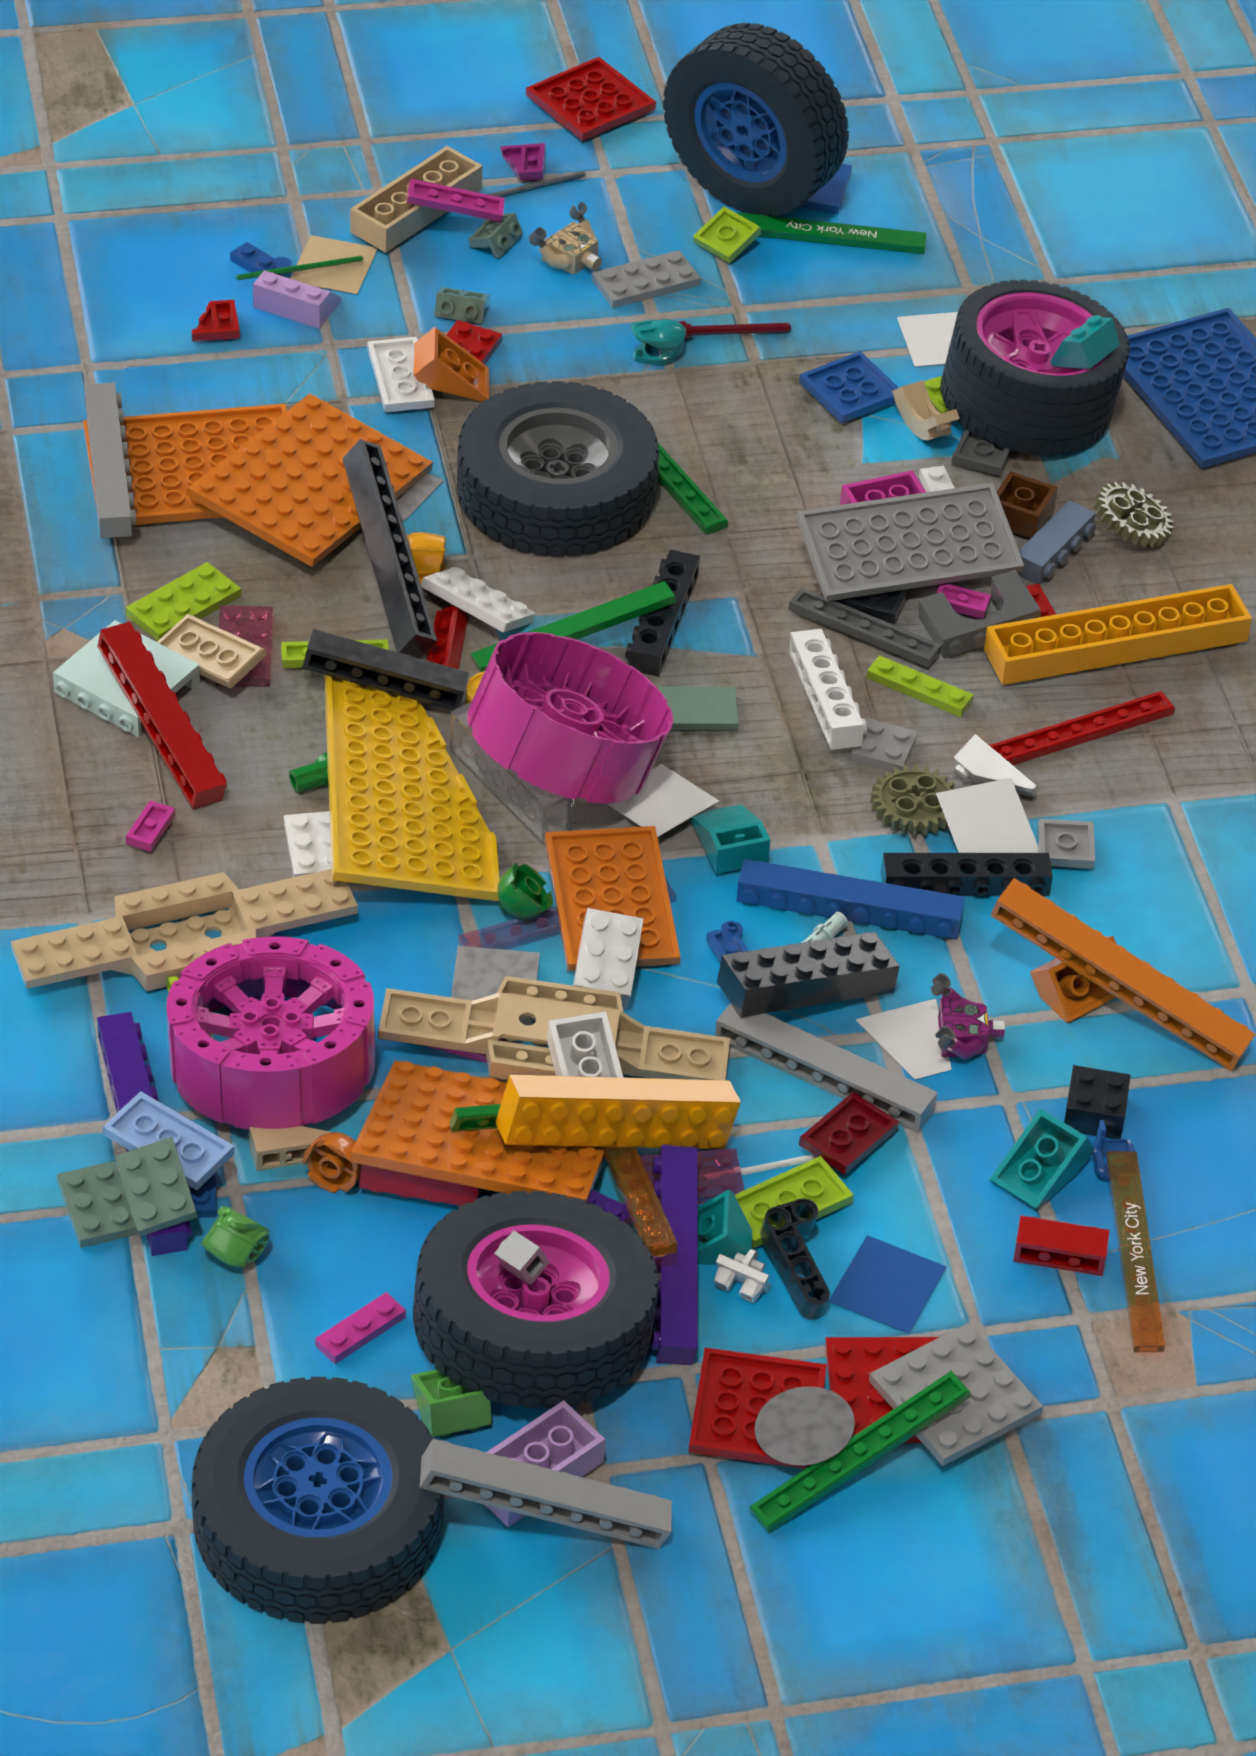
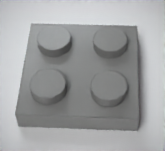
[850,718,918,772]
[1037,819,1095,869]

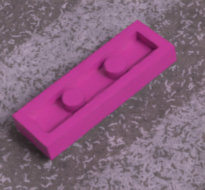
[315,1292,406,1364]

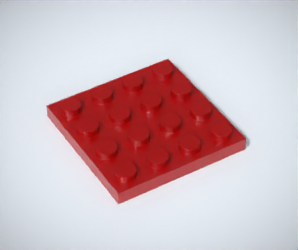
[526,57,656,141]
[825,1337,939,1443]
[688,1347,827,1469]

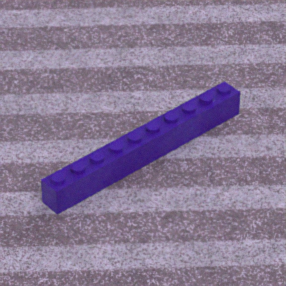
[97,1012,192,1256]

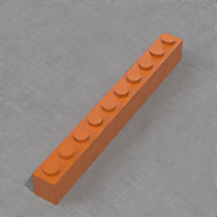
[990,878,1256,1071]

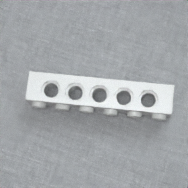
[789,629,867,750]

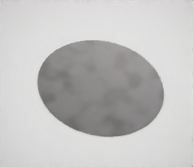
[755,1387,855,1465]

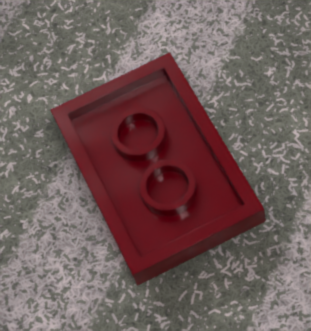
[798,1092,899,1175]

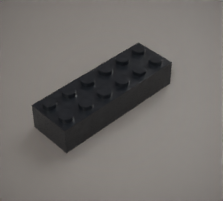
[717,932,900,1017]

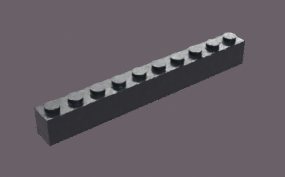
[342,439,437,659]

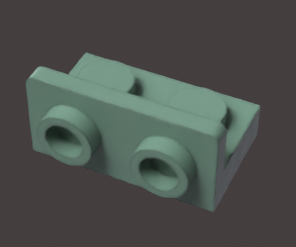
[468,213,523,258]
[434,287,490,324]

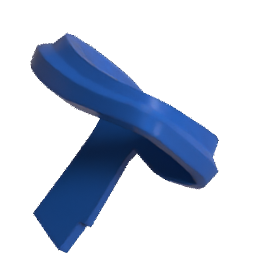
[1092,1120,1137,1181]

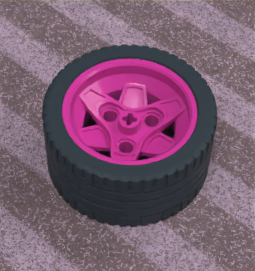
[940,279,1130,456]

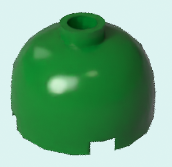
[497,863,553,920]

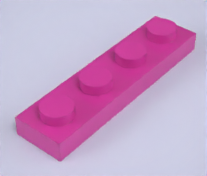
[407,178,504,222]

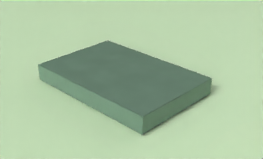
[656,686,738,731]

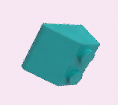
[1050,315,1120,369]

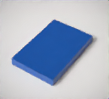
[799,164,852,214]

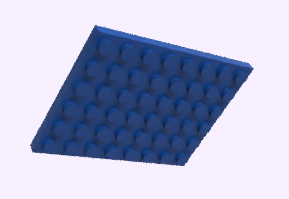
[1123,308,1256,468]

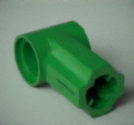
[289,752,329,793]

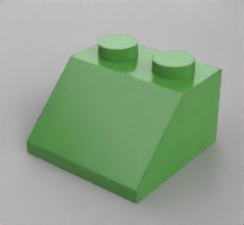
[411,1369,491,1437]

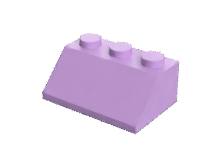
[253,271,341,329]

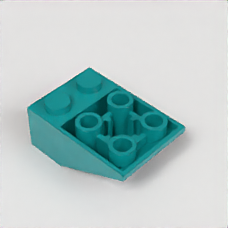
[690,804,771,874]

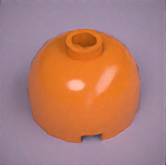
[303,1132,361,1193]

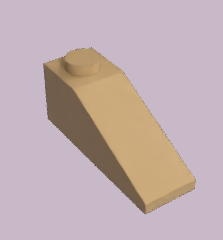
[249,1126,330,1171]

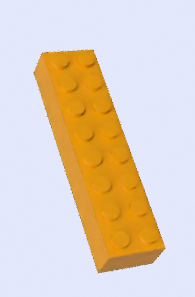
[495,1075,741,1149]

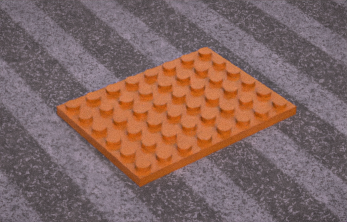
[187,394,433,567]
[83,404,287,525]
[350,1060,609,1203]

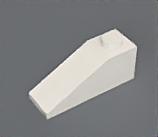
[953,734,1037,798]

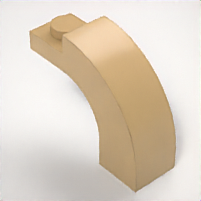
[892,380,959,440]

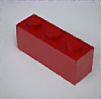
[1013,1215,1110,1276]

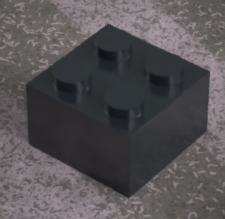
[1064,1065,1131,1139]

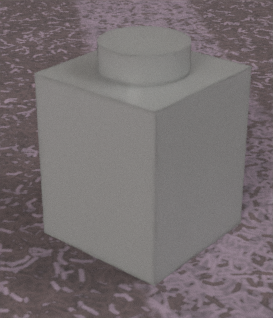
[494,1231,550,1285]

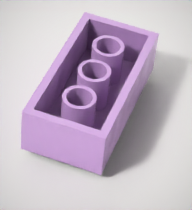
[485,1400,605,1527]

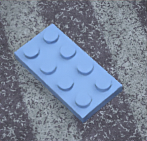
[103,1091,235,1190]

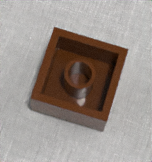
[997,471,1058,538]

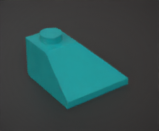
[697,1190,752,1265]

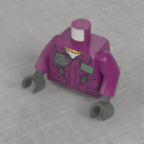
[931,973,1005,1060]

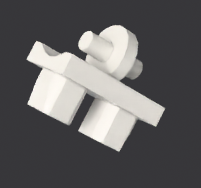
[714,1249,771,1303]

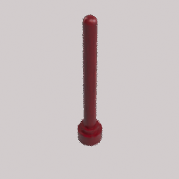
[677,321,792,341]

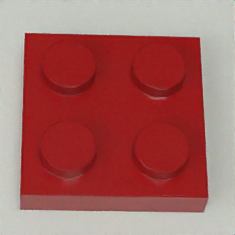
[446,320,502,364]

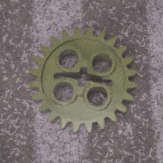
[1093,482,1174,547]
[870,765,955,836]

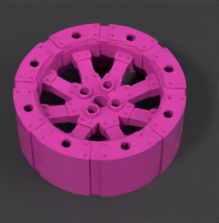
[467,632,673,804]
[166,937,375,1130]

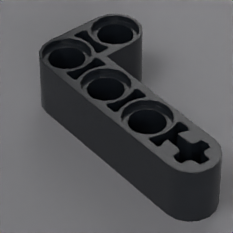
[760,1198,830,1320]

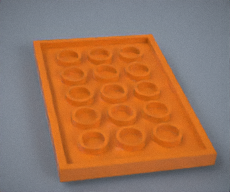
[545,826,681,971]

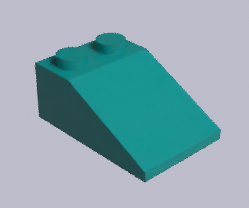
[990,1109,1094,1210]

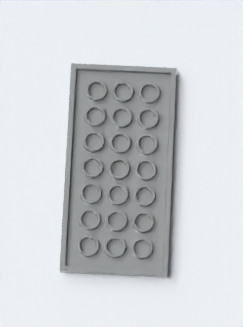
[796,483,1024,602]

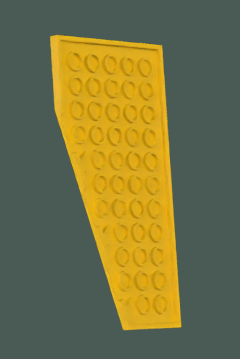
[324,675,500,901]

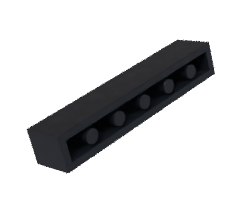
[302,629,469,712]

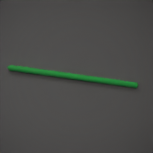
[236,255,364,281]

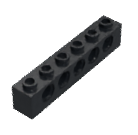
[625,549,700,677]
[881,853,1053,896]

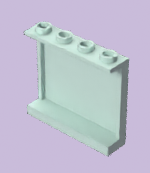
[53,620,200,737]

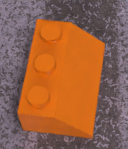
[1030,936,1116,1023]

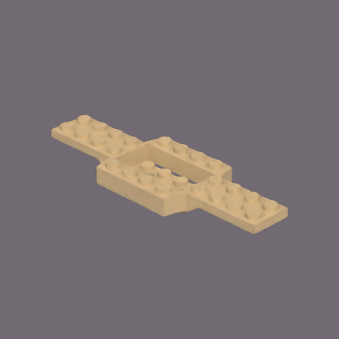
[11,869,358,991]
[378,976,730,1080]

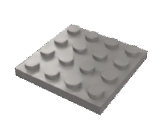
[869,1323,1043,1466]

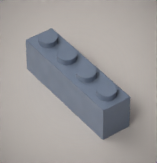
[1017,500,1096,585]

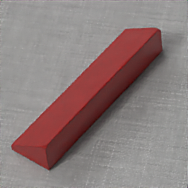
[427,605,468,669]

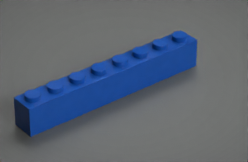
[736,859,965,940]

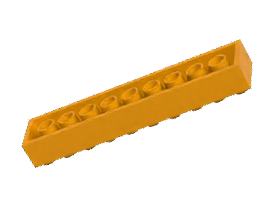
[984,584,1252,685]

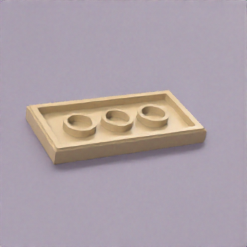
[158,614,266,689]

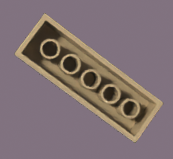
[350,146,483,253]

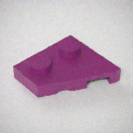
[500,143,547,181]

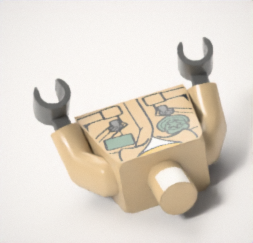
[529,202,602,274]

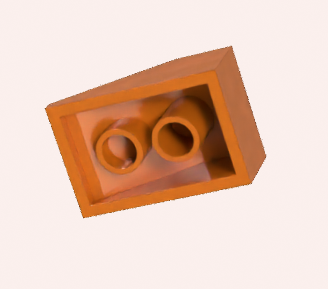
[413,327,489,402]

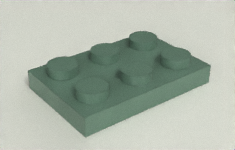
[115,1137,198,1237]
[57,1161,139,1248]

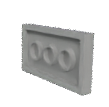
[592,250,701,308]

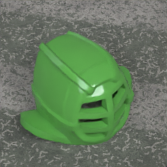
[201,1206,270,1268]

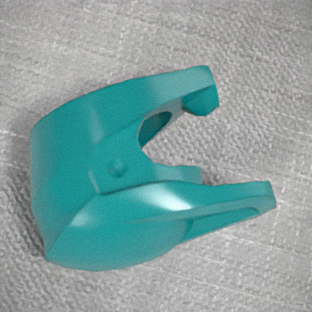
[631,319,686,366]

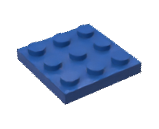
[799,351,899,424]

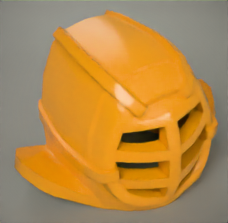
[407,532,446,584]

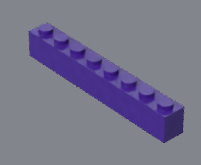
[651,1145,698,1365]

